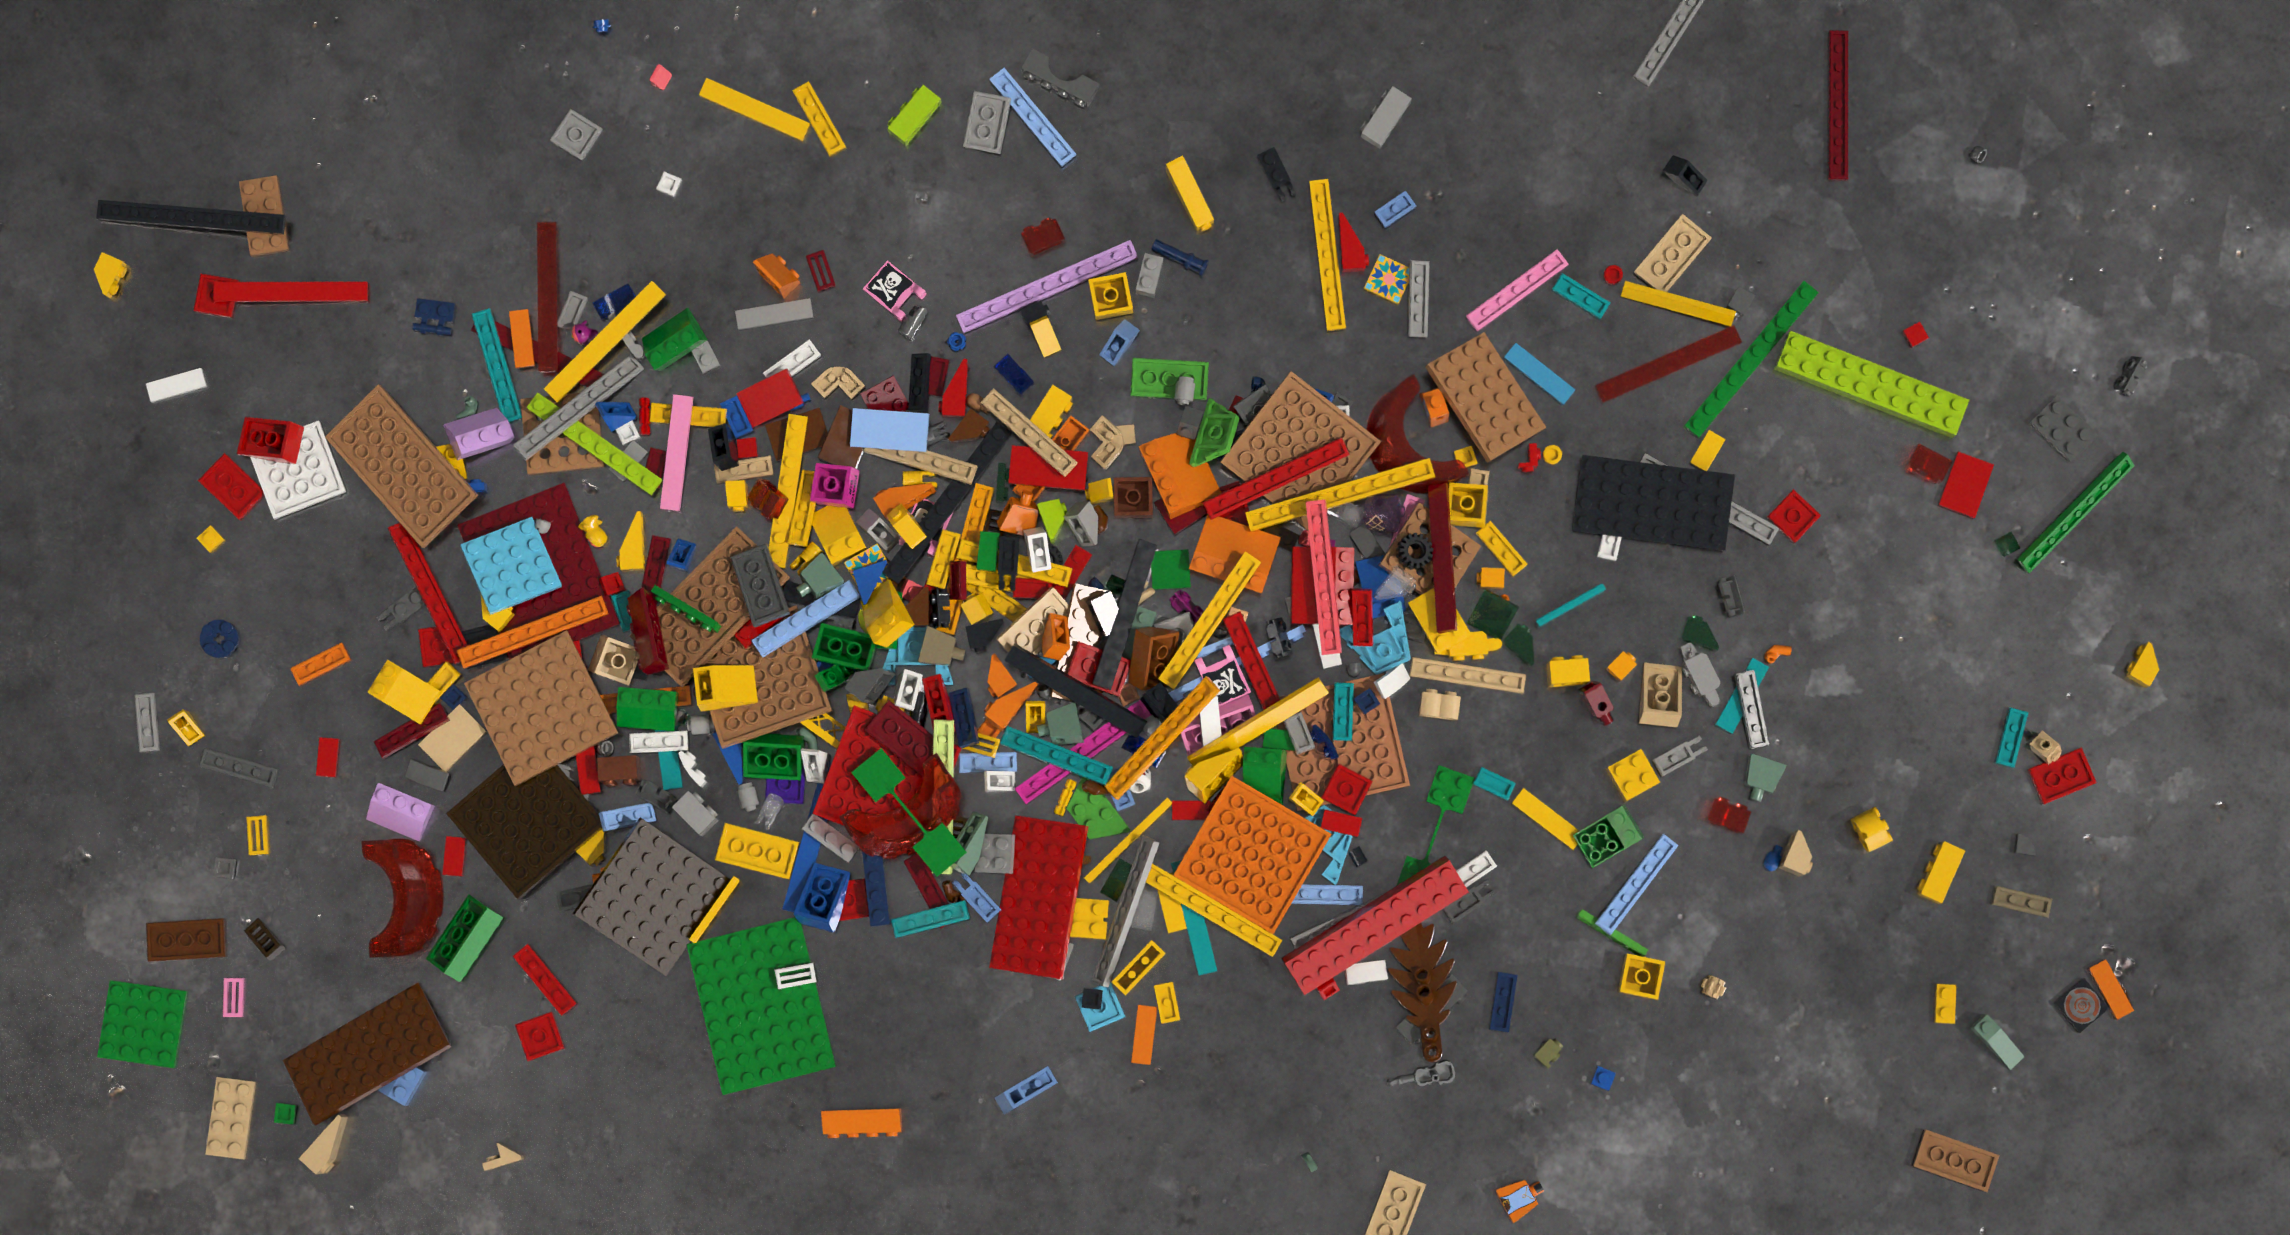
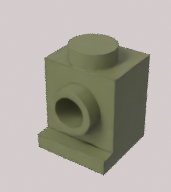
[1533,1038,1563,1069]

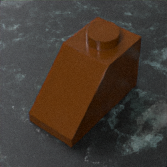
[948,408,990,444]
[905,587,930,627]

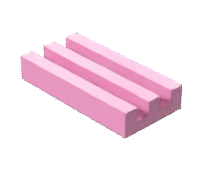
[223,978,244,1017]

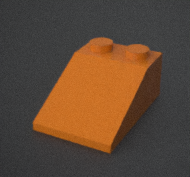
[753,253,800,299]

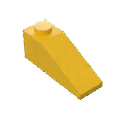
[616,511,645,572]

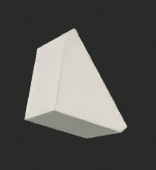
[801,748,830,784]
[984,771,1016,792]

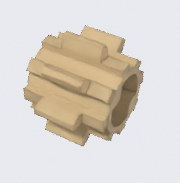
[1701,975,1726,999]

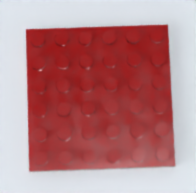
[812,705,961,854]

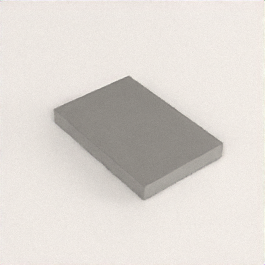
[963,91,1012,154]

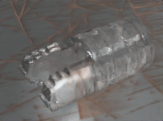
[754,793,784,830]

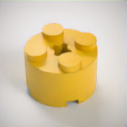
[1851,807,1893,852]

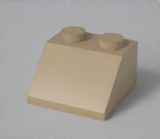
[588,634,639,685]
[1778,830,1813,877]

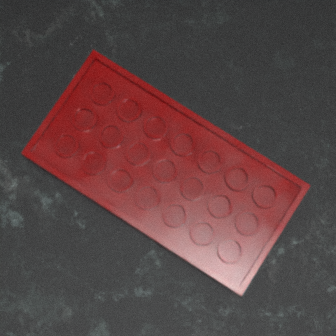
[989,815,1089,980]

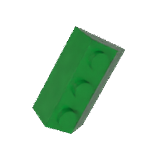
[642,308,708,371]
[812,623,877,671]
[617,687,678,731]
[743,734,804,780]

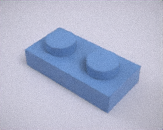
[1374,191,1416,228]

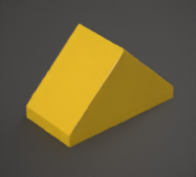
[1026,701,1046,733]
[167,709,205,746]
[1288,782,1324,816]

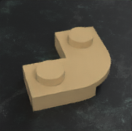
[811,367,865,400]
[1090,415,1124,470]

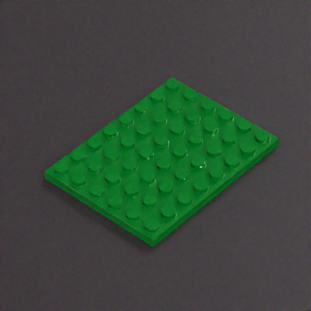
[686,917,836,1095]

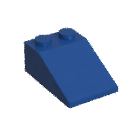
[1355,555,1406,618]
[794,863,850,932]

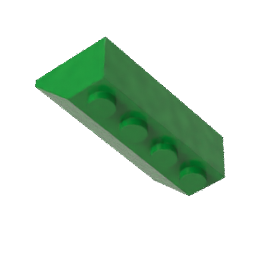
[426,894,503,982]

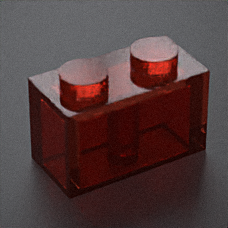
[1906,444,1953,484]
[1705,797,1751,834]

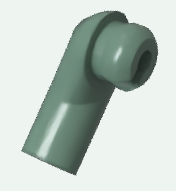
[456,396,478,420]

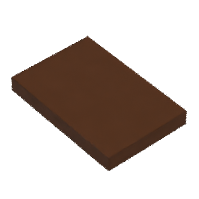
[817,405,863,468]
[765,407,828,462]

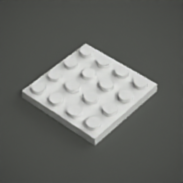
[250,421,346,520]

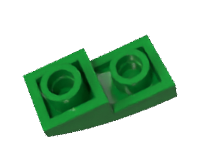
[815,665,855,692]

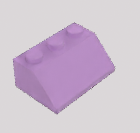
[443,408,515,460]
[366,783,435,842]

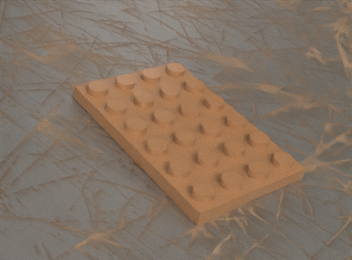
[1425,332,1546,463]

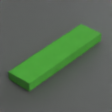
[1576,909,1648,957]

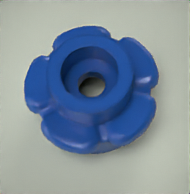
[592,19,611,32]
[947,332,966,351]

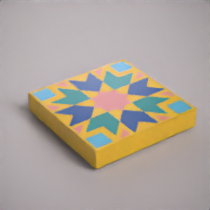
[1364,254,1409,305]
[844,544,891,589]

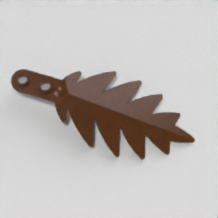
[1388,923,1457,1062]

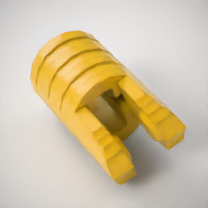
[902,471,937,488]
[790,541,825,576]

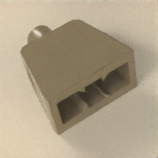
[918,626,966,666]

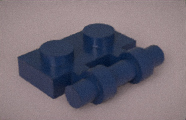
[412,298,456,336]

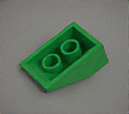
[1243,747,1287,805]

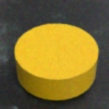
[1542,445,1562,465]

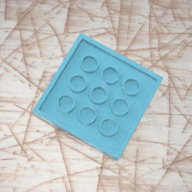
[460,517,562,615]

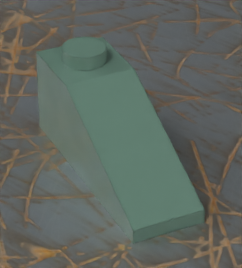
[1122,607,1157,660]
[951,811,988,876]
[1970,1014,2024,1070]

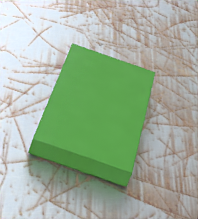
[1130,358,1209,401]

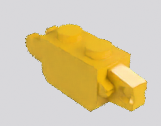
[1434,631,1503,661]

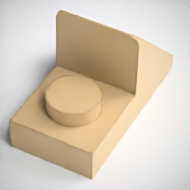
[482,1142,524,1171]

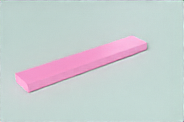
[1466,249,1569,332]
[660,394,694,511]

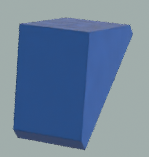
[595,402,636,432]
[667,539,696,572]

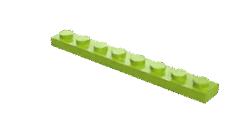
[527,392,663,496]

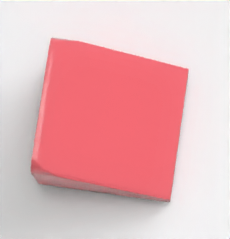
[649,64,672,90]

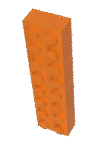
[1012,415,1090,502]

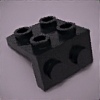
[1140,682,1178,723]

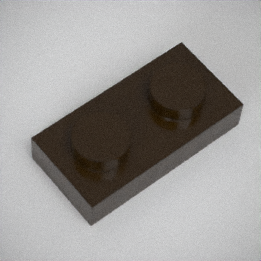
[1260,524,1300,553]

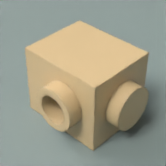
[2029,730,2062,765]

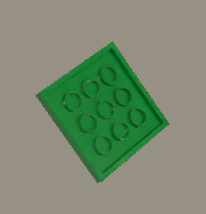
[97,980,188,1068]

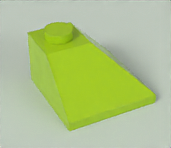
[1037,499,1068,544]

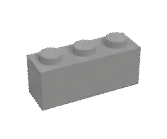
[1360,86,1412,149]

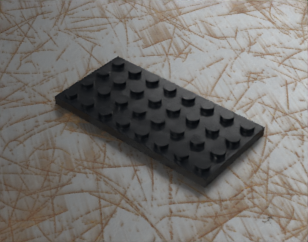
[1572,455,1735,551]

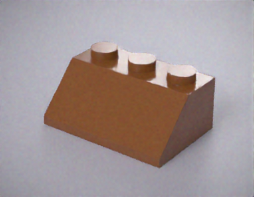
[1128,627,1179,691]

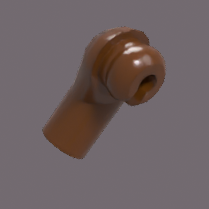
[1094,504,1108,534]
[1082,780,1110,795]
[942,880,965,903]

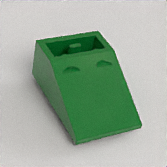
[1573,804,1644,868]

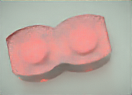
[1021,218,1065,257]
[747,478,789,519]

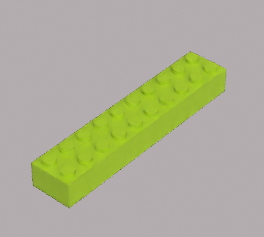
[1774,331,1969,438]

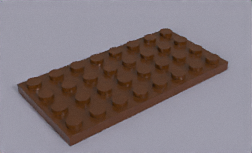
[283,982,451,1126]

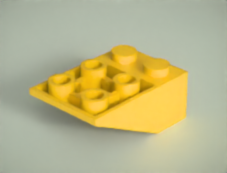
[693,665,758,712]

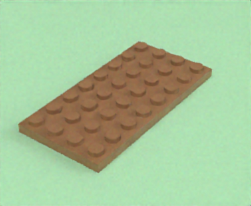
[325,384,478,548]
[629,526,790,687]

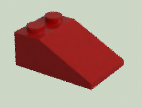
[237,417,304,464]

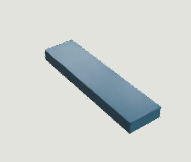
[1504,343,1575,405]

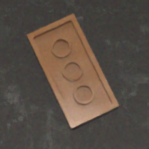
[239,175,289,257]
[1913,1129,2000,1192]

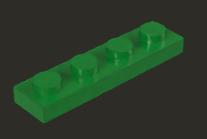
[651,585,722,633]

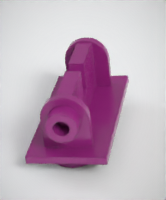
[1169,590,1204,624]

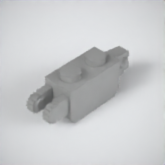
[1680,642,1720,707]

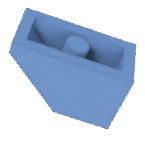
[1099,319,1140,366]

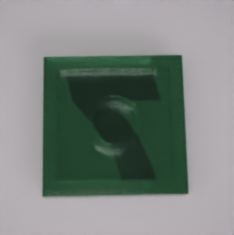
[1467,588,1519,639]

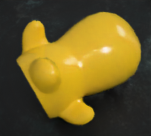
[578,515,607,547]

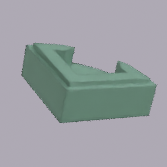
[1301,1152,1318,1172]

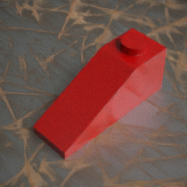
[1338,213,1369,272]
[938,359,968,418]
[922,674,956,734]

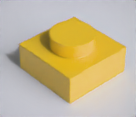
[1453,446,1478,470]
[197,525,225,553]

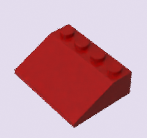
[1291,547,1354,626]

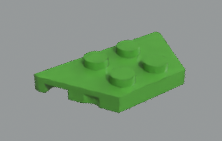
[1189,398,1240,467]
[1066,777,1131,840]

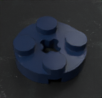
[200,620,239,658]

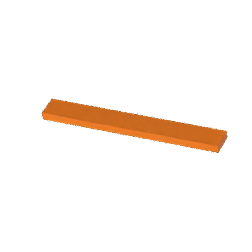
[457,596,609,669]

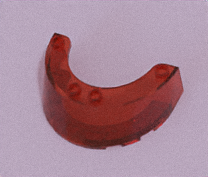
[1366,374,1469,494]
[839,753,961,859]
[361,838,443,958]

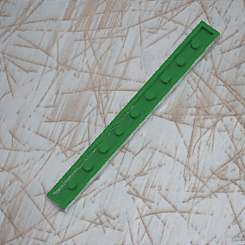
[1684,281,1819,438]

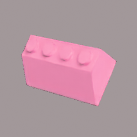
[1180,694,1256,756]

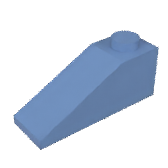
[995,1066,1058,1115]

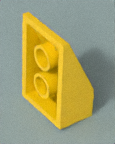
[812,506,867,567]
[861,579,915,648]
[1408,588,1471,654]
[367,659,441,724]
[1185,748,1243,804]

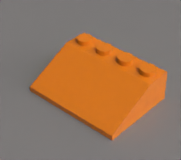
[1139,433,1221,520]
[1189,515,1281,593]

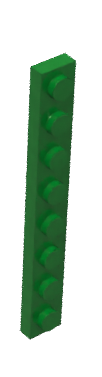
[2017,452,2135,573]

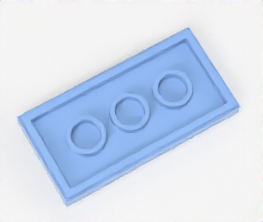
[850,408,930,452]

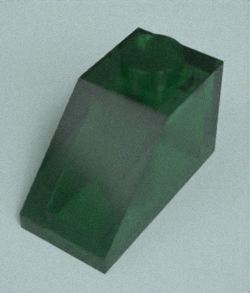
[1679,615,1719,652]
[1502,623,1534,667]
[1100,858,1132,902]

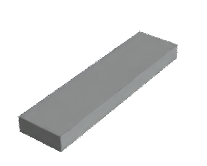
[1407,260,1429,338]
[735,298,814,330]

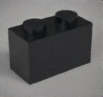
[708,423,739,471]

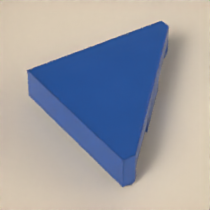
[852,560,887,605]

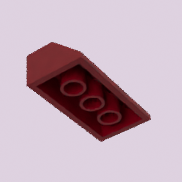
[626,588,669,675]

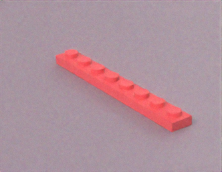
[1306,499,1342,655]

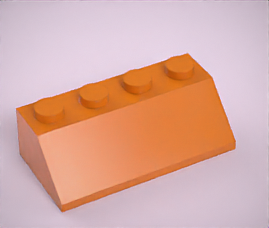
[821,1109,902,1138]

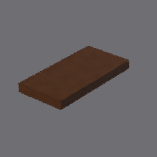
[146,918,226,962]

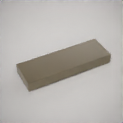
[1991,886,2052,918]

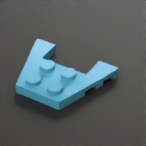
[1339,601,1411,675]
[883,627,953,686]
[1305,805,1353,885]

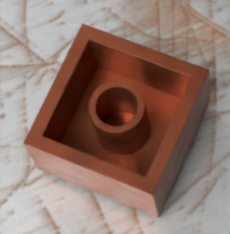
[1114,477,1153,519]
[597,755,641,787]

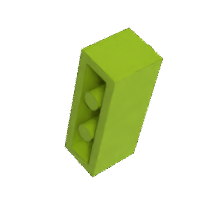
[887,85,942,146]

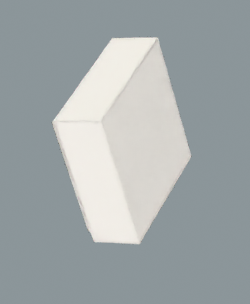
[656,172,682,197]
[616,420,640,446]

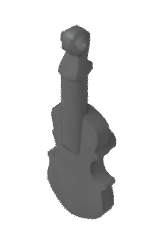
[1386,1060,1455,1087]

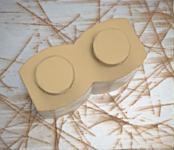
[1419,689,1461,721]

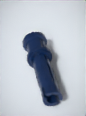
[1151,239,1209,276]

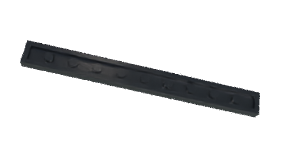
[96,200,286,235]
[883,422,1012,584]

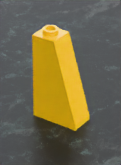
[1165,155,1214,231]

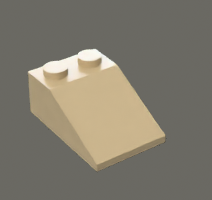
[1639,663,1682,727]
[299,1114,348,1174]

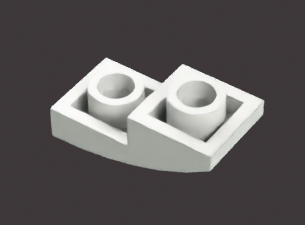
[1374,664,1410,699]
[679,751,707,788]
[1345,960,1388,985]

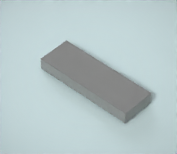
[134,693,160,752]

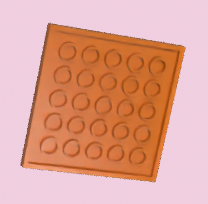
[1173,776,1332,934]

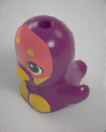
[572,320,598,347]

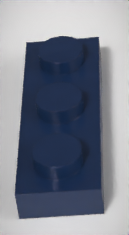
[949,688,979,748]
[1489,972,1518,1033]

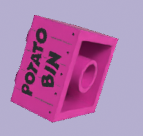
[810,463,860,508]

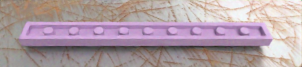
[956,240,1138,333]

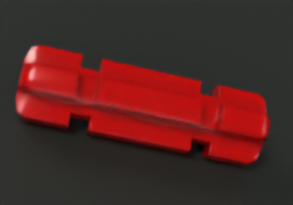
[639,397,650,435]

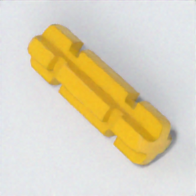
[1054,779,1077,816]

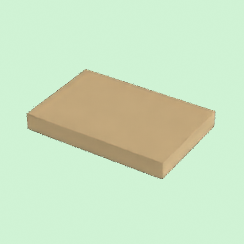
[418,704,487,772]

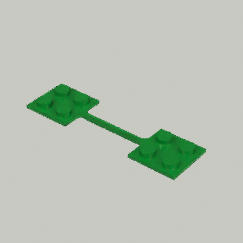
[851,748,967,877]
[1397,765,1475,885]

